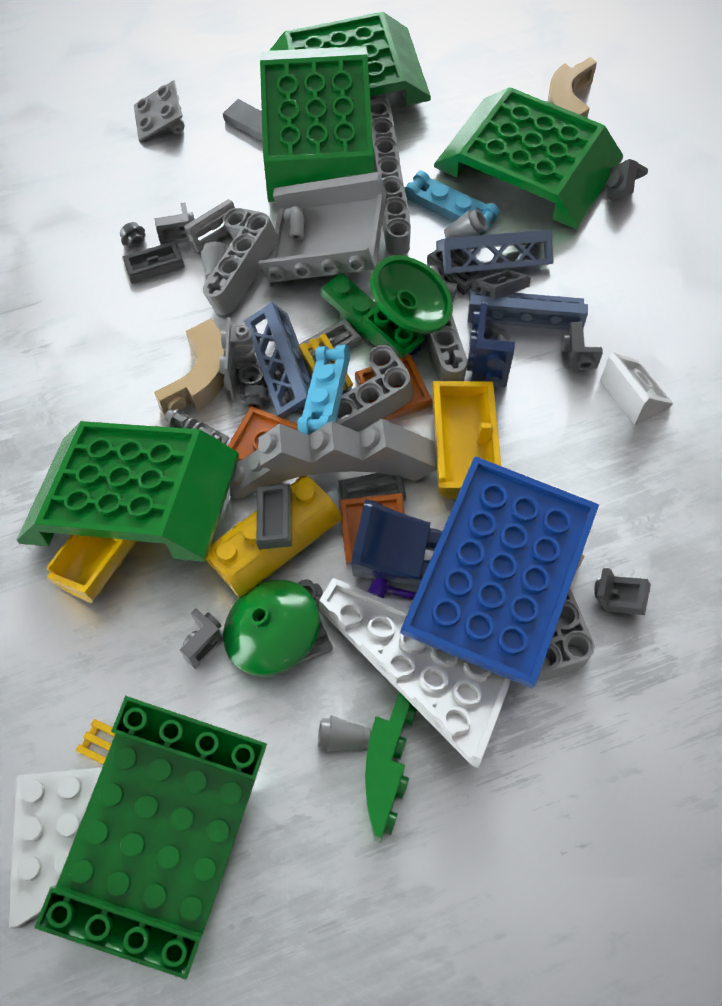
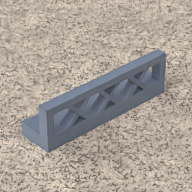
[436,229,554,274]
[467,289,588,330]
[244,302,312,418]

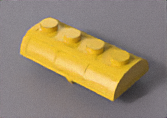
[432,381,501,500]
[206,476,342,598]
[46,535,138,603]

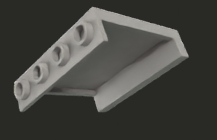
[258,172,387,283]

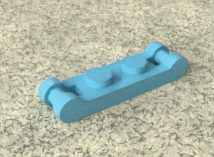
[405,170,500,234]
[298,344,350,435]

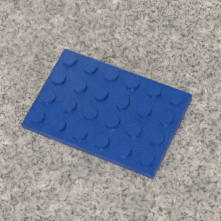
[400,456,599,689]

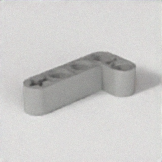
[203,208,279,315]
[424,315,467,381]
[336,345,414,432]
[538,589,595,681]

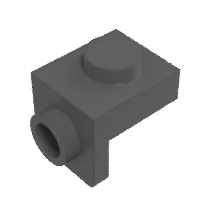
[606,159,649,202]
[561,322,603,370]
[594,568,651,615]

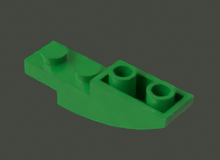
[321,274,425,359]
[365,692,417,843]

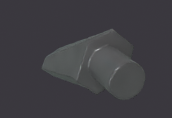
[484,320,510,341]

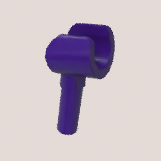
[368,578,416,600]

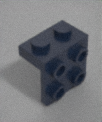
[466,301,515,387]

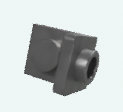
[154,202,195,245]
[180,608,223,669]

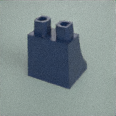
[351,499,442,586]

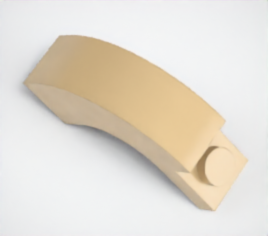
[546,56,598,118]
[154,318,225,416]

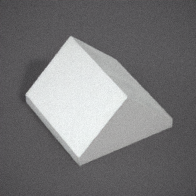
[600,352,674,425]

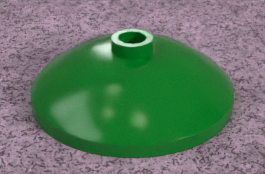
[370,255,453,334]
[223,579,320,677]

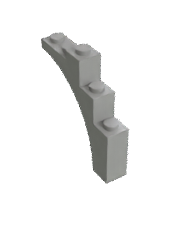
[230,418,437,499]

